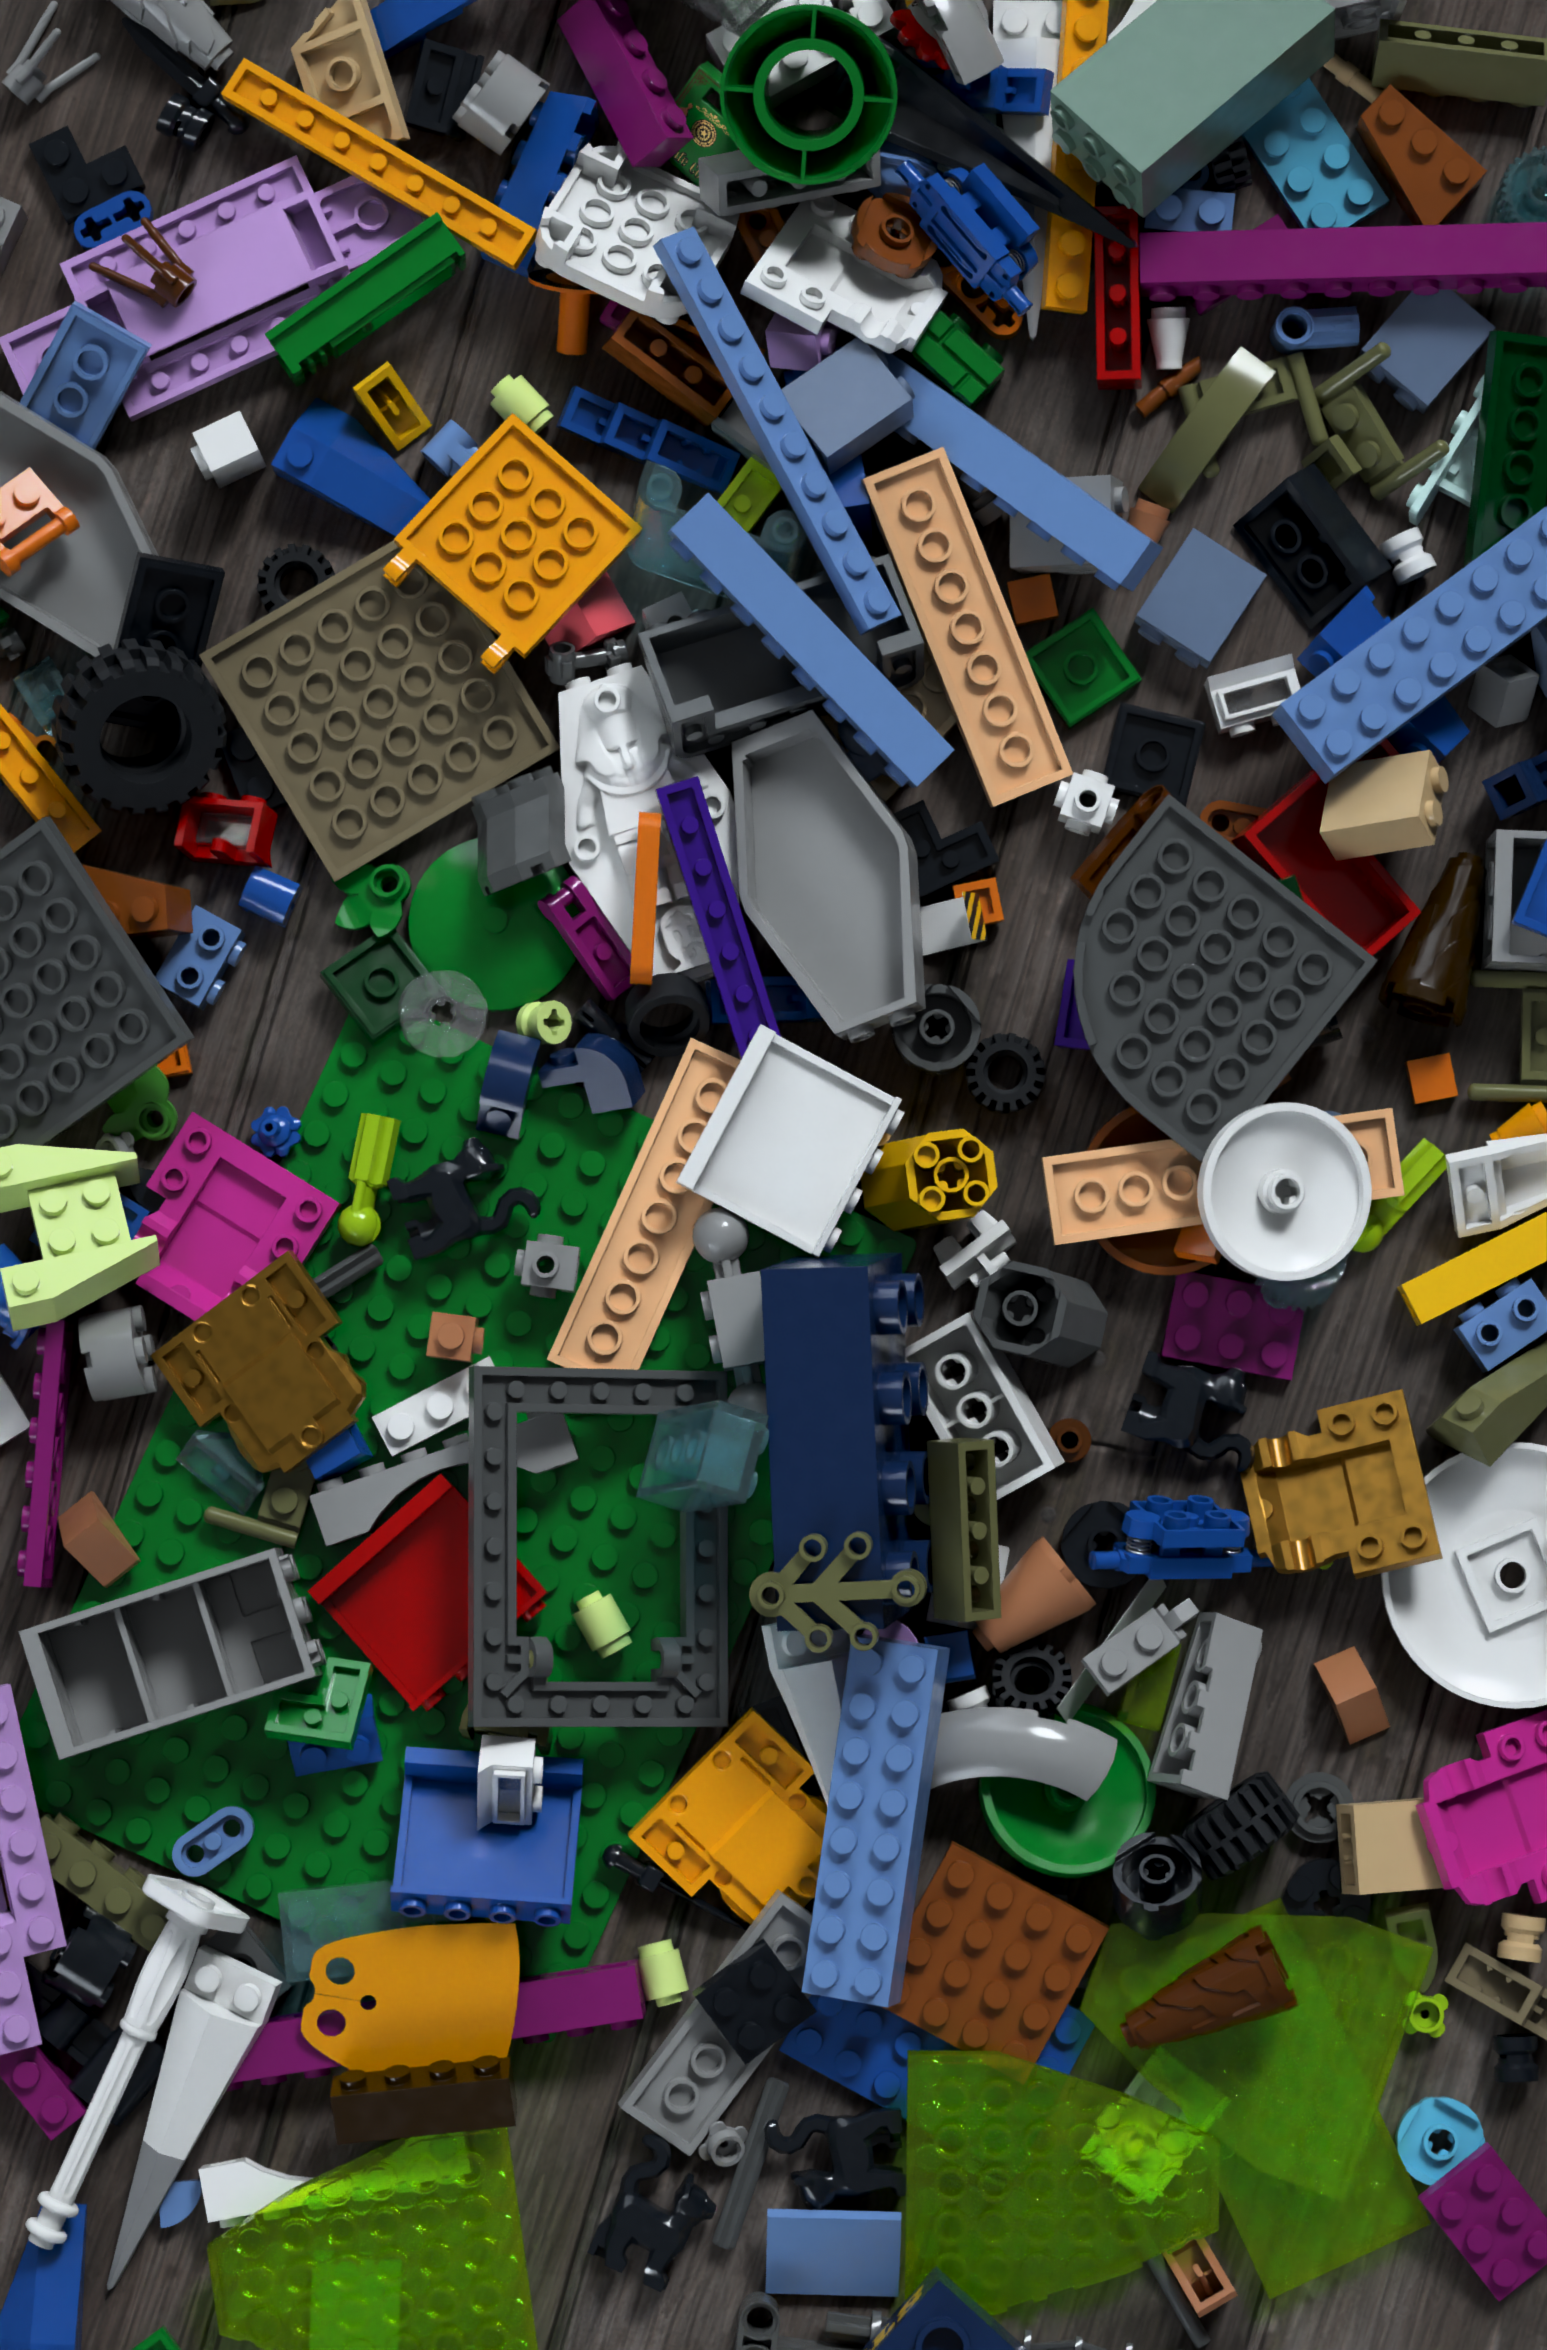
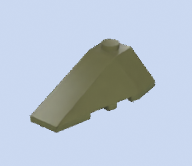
[1426,1339,1547,1467]

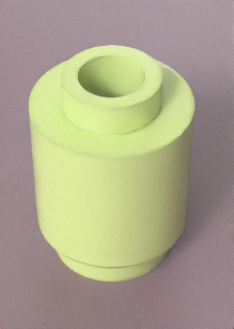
[490,374,554,434]
[572,1590,632,1659]
[637,1939,689,2007]

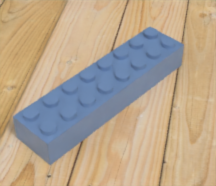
[1272,506,1547,785]
[802,1634,950,2007]

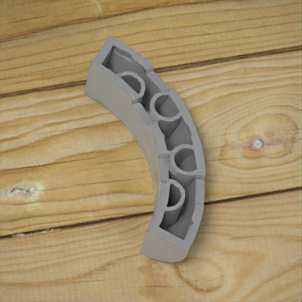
[915,0,1004,85]
[931,1707,1118,1801]

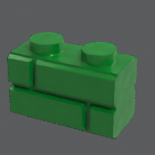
[905,311,1005,410]

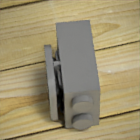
[1010,475,1129,575]

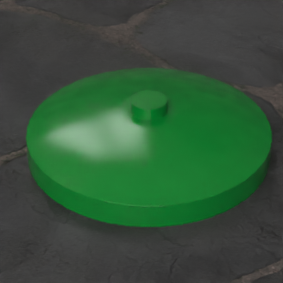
[409,838,579,1012]
[978,1703,1156,1878]

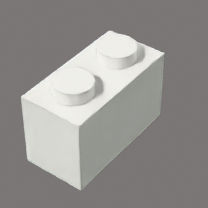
[190,410,266,489]

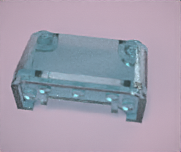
[627,460,811,600]

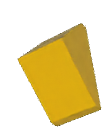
[353,361,432,451]

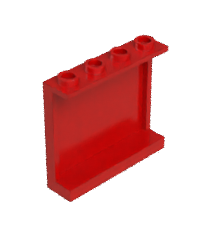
[307,1473,548,1712]

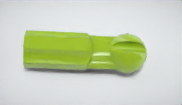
[338,1113,401,1246]
[1352,1138,1447,1253]

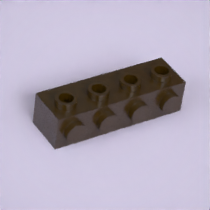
[330,2055,517,2145]

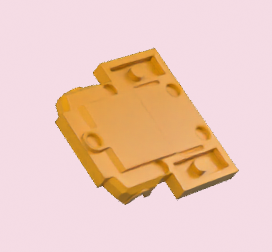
[628,1707,827,1925]

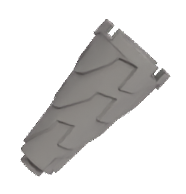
[106,0,234,71]

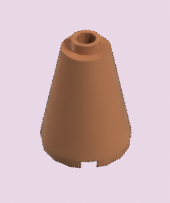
[971,1536,1097,1653]

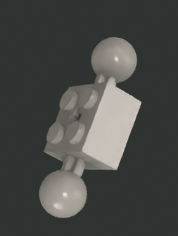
[692,1207,768,1438]

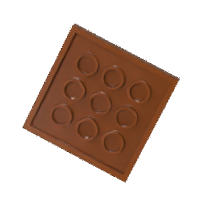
[881,1841,1109,2084]

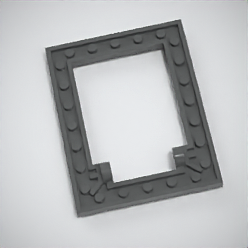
[468,1366,728,1727]

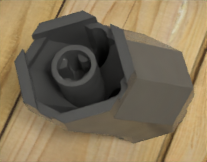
[471,766,572,897]
[973,1261,1108,1369]

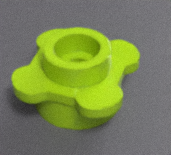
[1401,1990,1449,2038]

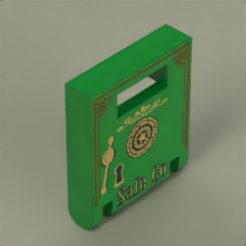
[668,61,739,187]

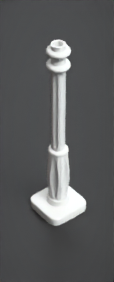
[25,1874,250,2250]

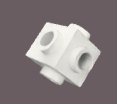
[1053,769,1120,836]

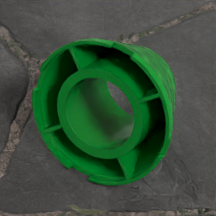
[720,4,898,185]

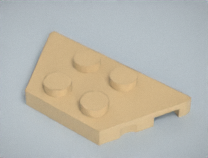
[291,0,410,141]

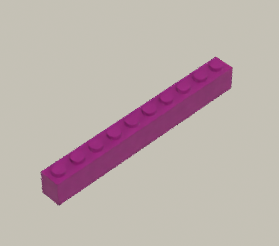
[1139,222,1547,302]
[226,1959,646,2092]

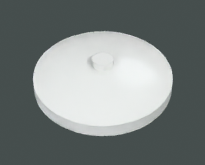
[1197,1102,1372,1281]

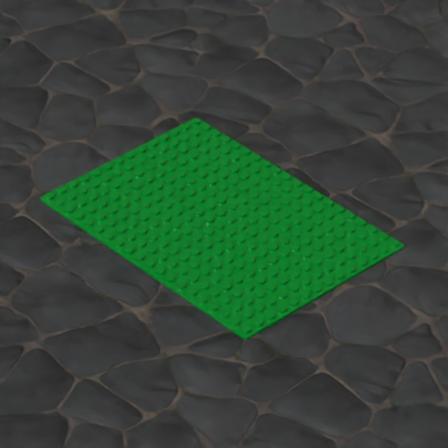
[19,1012,916,2043]

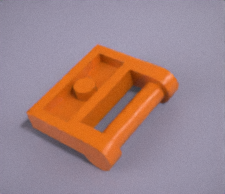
[0,467,80,577]

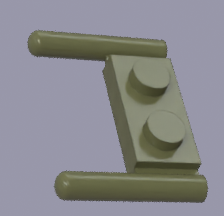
[1314,342,1449,501]
[1178,352,1328,478]
[1467,970,1547,1103]
[203,1461,316,1549]

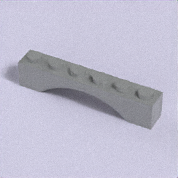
[309,1413,580,1547]

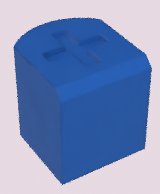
[238,865,303,928]
[924,1630,977,1683]

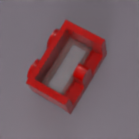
[174,792,278,868]

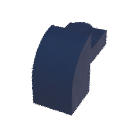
[1482,751,1547,821]
[476,1030,541,1139]
[538,1033,645,1114]

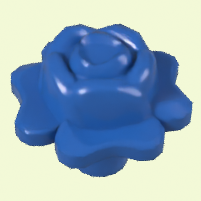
[251,1106,302,1158]

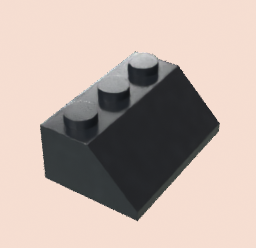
[1233,463,1392,630]

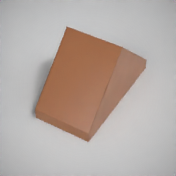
[57,1491,141,1588]
[1313,1646,1390,1745]
[1161,2228,1238,2318]

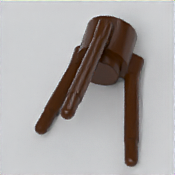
[89,217,197,308]

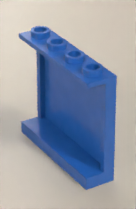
[390,1747,584,1927]

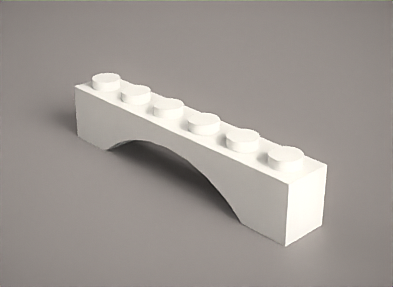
[198,2131,474,2228]

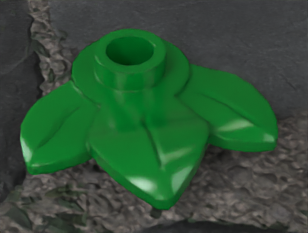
[331,863,412,938]

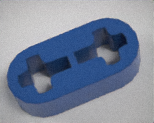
[74,190,154,251]

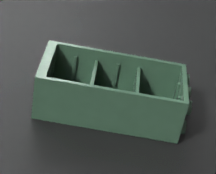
[1050,0,1335,218]

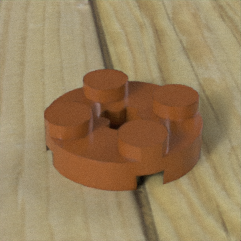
[851,193,938,279]

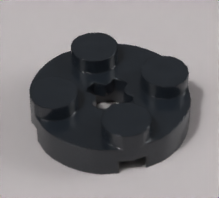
[1060,1501,1138,1589]
[1281,1858,1371,1948]

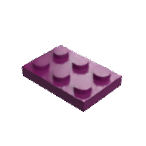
[1161,1272,1308,1381]
[1417,2142,1547,2302]

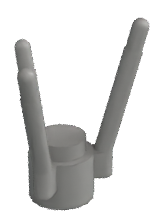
[2,1,101,106]

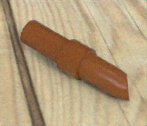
[1134,356,1202,418]

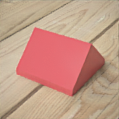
[544,571,636,652]

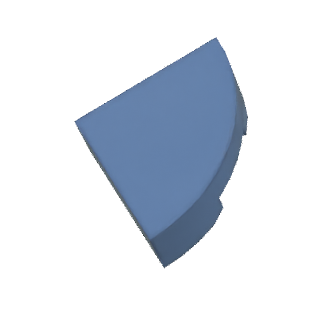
[159,2179,202,2228]

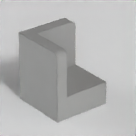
[1468,654,1540,728]

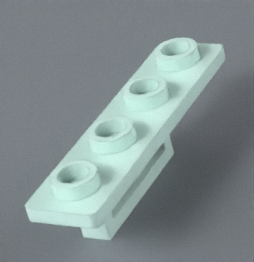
[1406,374,1485,526]

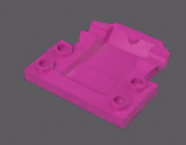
[132,1111,342,1321]
[1415,1709,1547,1906]

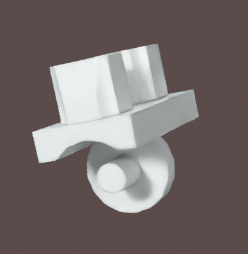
[933,1210,1017,1291]

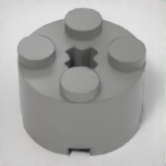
[452,50,550,156]
[78,1305,158,1402]

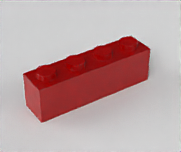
[1094,206,1142,390]

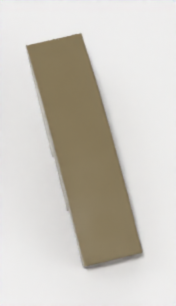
[1444,1943,1547,2040]

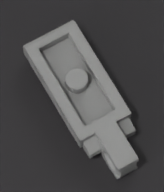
[1081,1598,1199,1697]

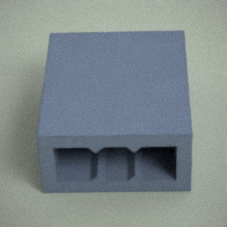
[1358,289,1496,414]
[781,337,915,476]
[1134,528,1267,669]

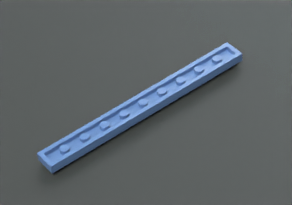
[653,226,902,636]

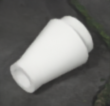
[1147,307,1190,370]

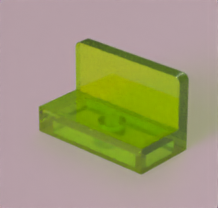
[1116,1644,1181,1732]

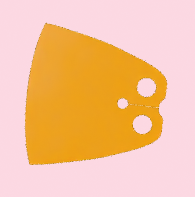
[301,1923,520,2072]

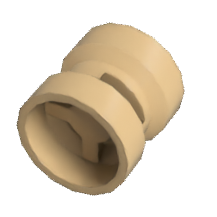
[1497,1912,1546,1963]

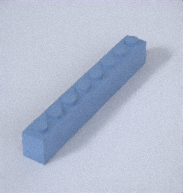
[881,350,1163,591]
[667,492,955,788]

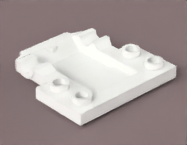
[740,196,948,354]

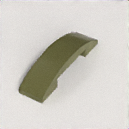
[1137,346,1276,514]

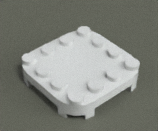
[535,140,740,325]

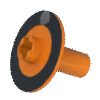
[528,268,598,355]

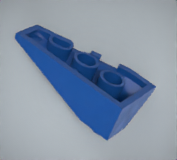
[271,398,431,538]
[0,2203,87,2350]

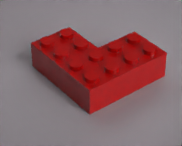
[1231,739,1422,956]

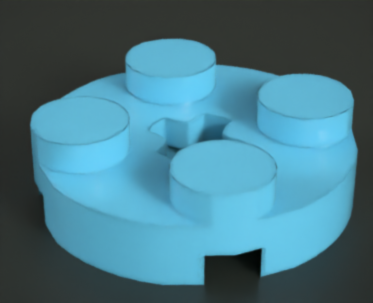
[1395,2096,1485,2186]

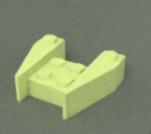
[0,1144,160,1331]

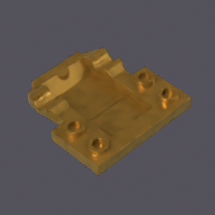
[150,1251,367,1473]
[1240,1389,1443,1579]

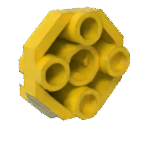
[860,1129,998,1231]

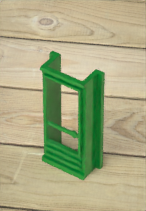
[265,212,467,387]

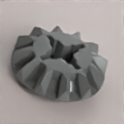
[1286,1772,1354,1843]

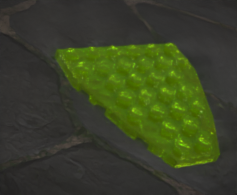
[1079,1913,1434,2202]
[904,2050,1220,2315]
[207,2127,539,2350]

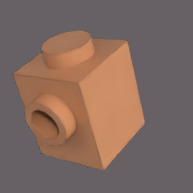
[426,1311,485,1363]

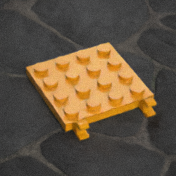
[383,413,643,674]

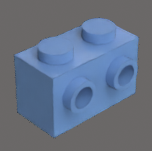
[155,905,247,1011]
[1453,1277,1547,1373]

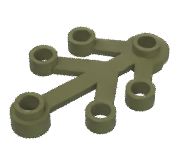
[749,1531,927,1653]

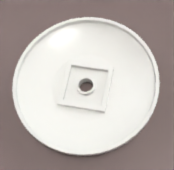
[1381,1442,1547,1709]

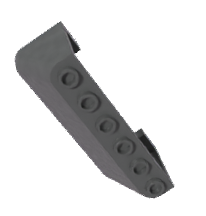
[638,554,924,758]

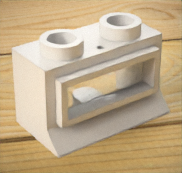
[1204,653,1301,738]
[477,1735,544,1831]

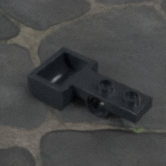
[25,1959,166,2127]

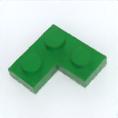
[264,1657,373,1750]

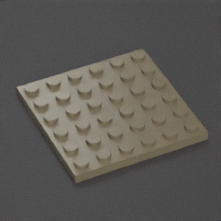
[199,540,560,882]

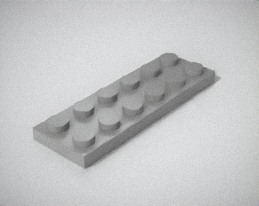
[618,1889,812,2156]

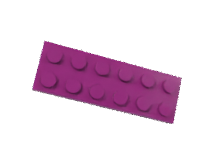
[17,1320,75,1587]

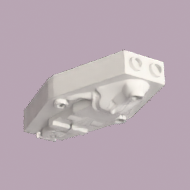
[558,663,740,982]

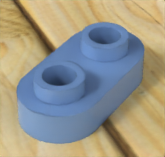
[172,1806,255,1877]

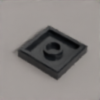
[1103,702,1206,807]

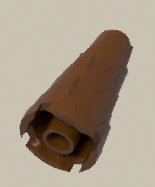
[1119,1924,1299,2052]

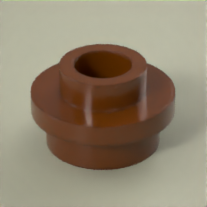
[1049,1418,1091,1462]

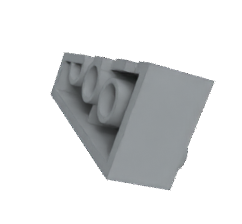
[1147,1612,1263,1801]

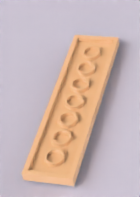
[861,447,1073,807]
[547,1038,741,1370]
[1041,1108,1405,1245]

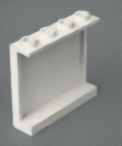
[676,1024,905,1257]

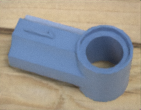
[1269,306,1360,355]
[420,419,478,478]

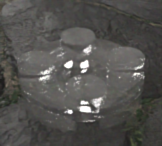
[398,970,488,1057]

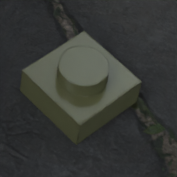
[1300,434,1362,491]

